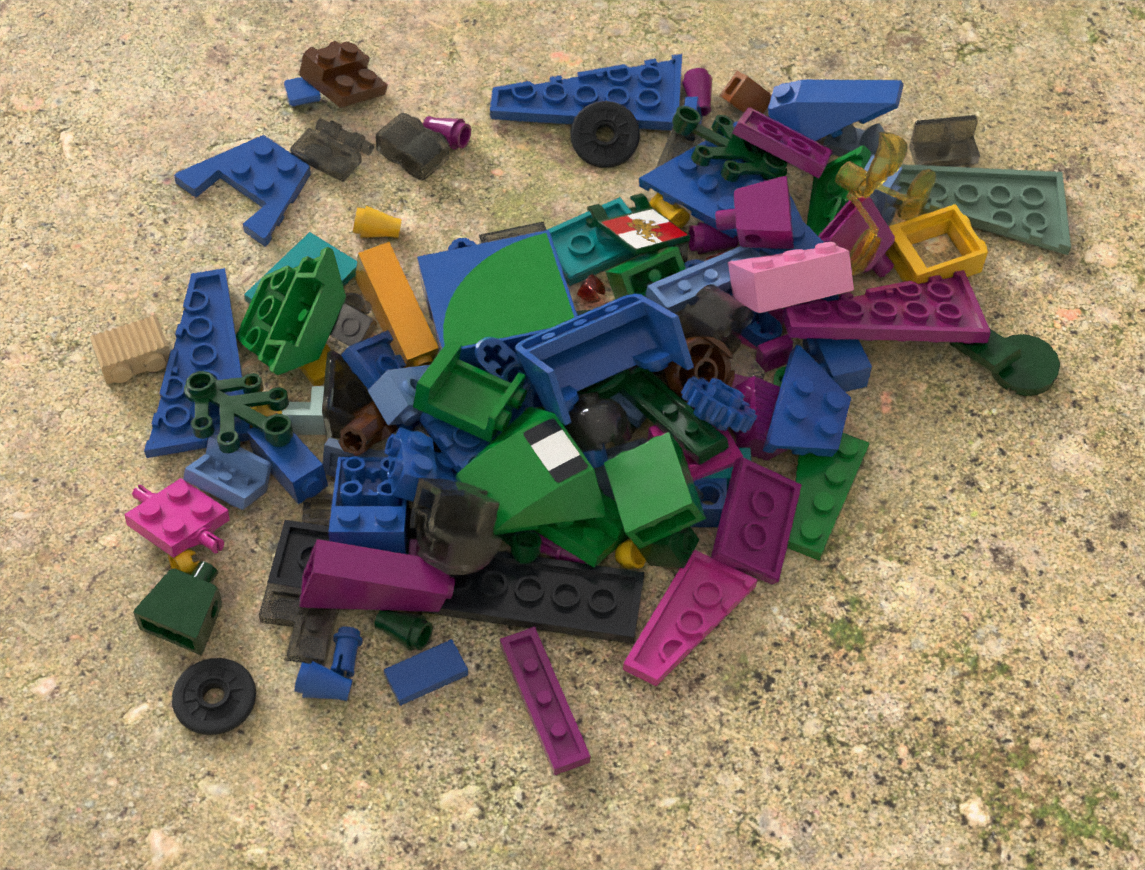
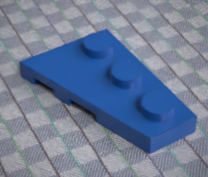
[341,330,424,431]

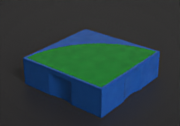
[417,230,577,373]

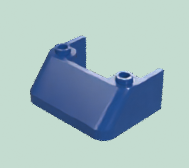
[515,294,694,425]

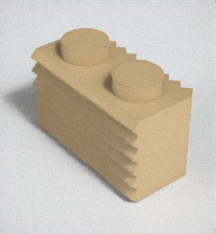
[90,315,170,384]

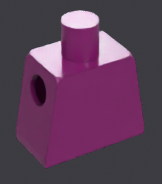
[715,176,794,249]
[818,196,895,277]

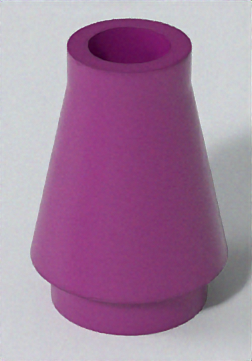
[682,68,713,116]
[422,116,471,150]
[688,222,738,255]

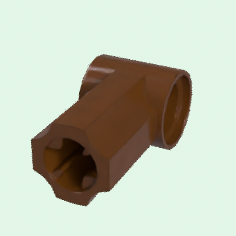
[338,401,398,456]

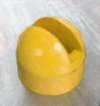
[615,540,646,569]
[168,549,200,575]

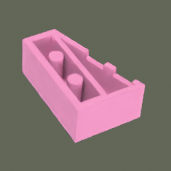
[728,242,854,313]

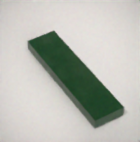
[619,367,729,465]

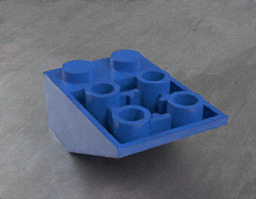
[329,456,409,554]

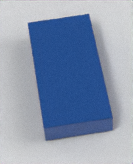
[383,639,469,706]

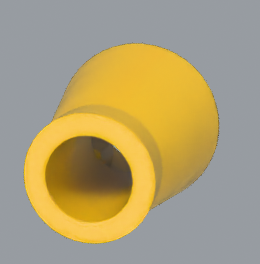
[353,205,402,238]

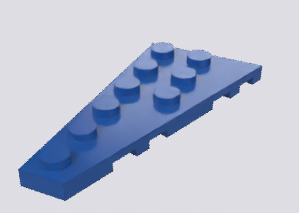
[490,54,682,131]

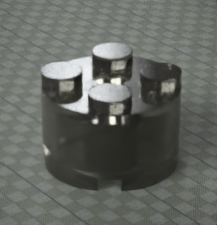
[679,284,754,356]

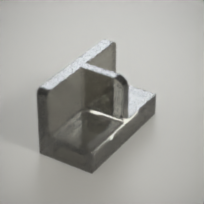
[909,115,980,167]

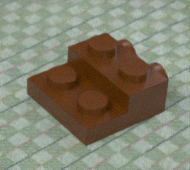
[299,41,388,108]

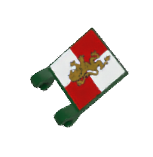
[586,193,690,255]

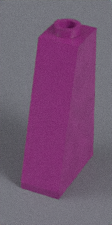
[299,539,455,612]

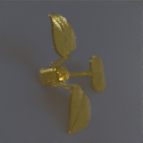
[835,132,937,277]

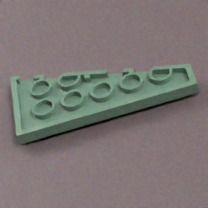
[895,164,1071,255]

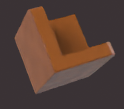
[719,70,772,114]

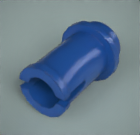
[330,627,363,678]

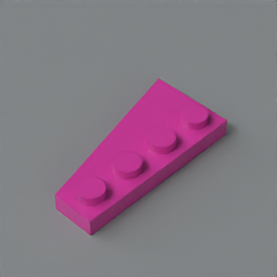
[623,550,758,686]

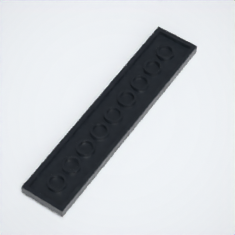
[267,520,645,644]

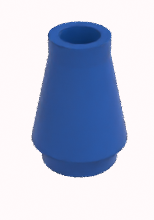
[294,661,353,702]

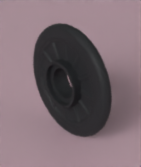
[570,101,640,168]
[172,658,256,735]

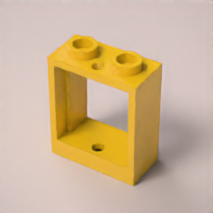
[885,204,988,284]

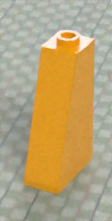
[355,242,439,368]

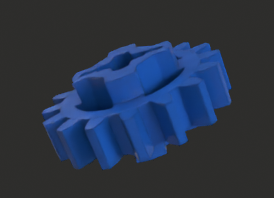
[681,376,757,433]

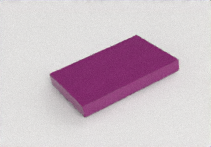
[732,108,833,178]
[711,457,802,585]

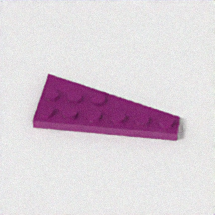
[782,270,991,344]

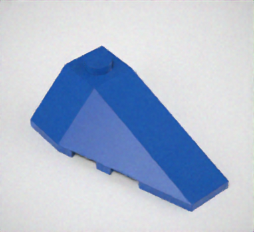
[768,79,904,141]

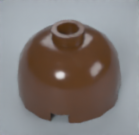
[664,337,735,403]

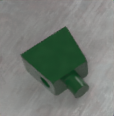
[133,561,222,655]

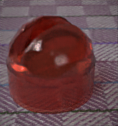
[577,274,606,303]

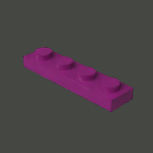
[500,627,591,776]

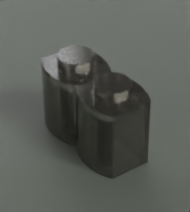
[376,112,449,181]

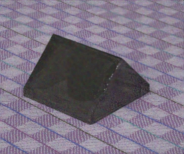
[322,350,373,438]

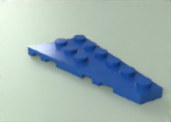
[639,140,824,255]
[144,268,251,458]

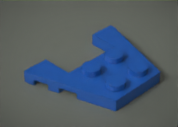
[174,135,311,247]

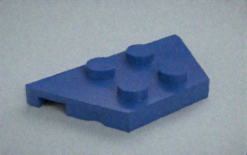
[763,344,851,457]

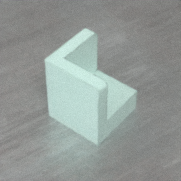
[282,386,329,435]

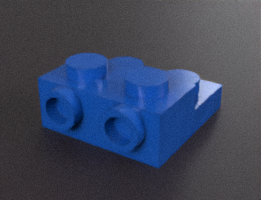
[385,427,465,516]

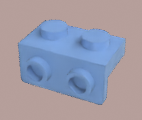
[183,434,272,510]

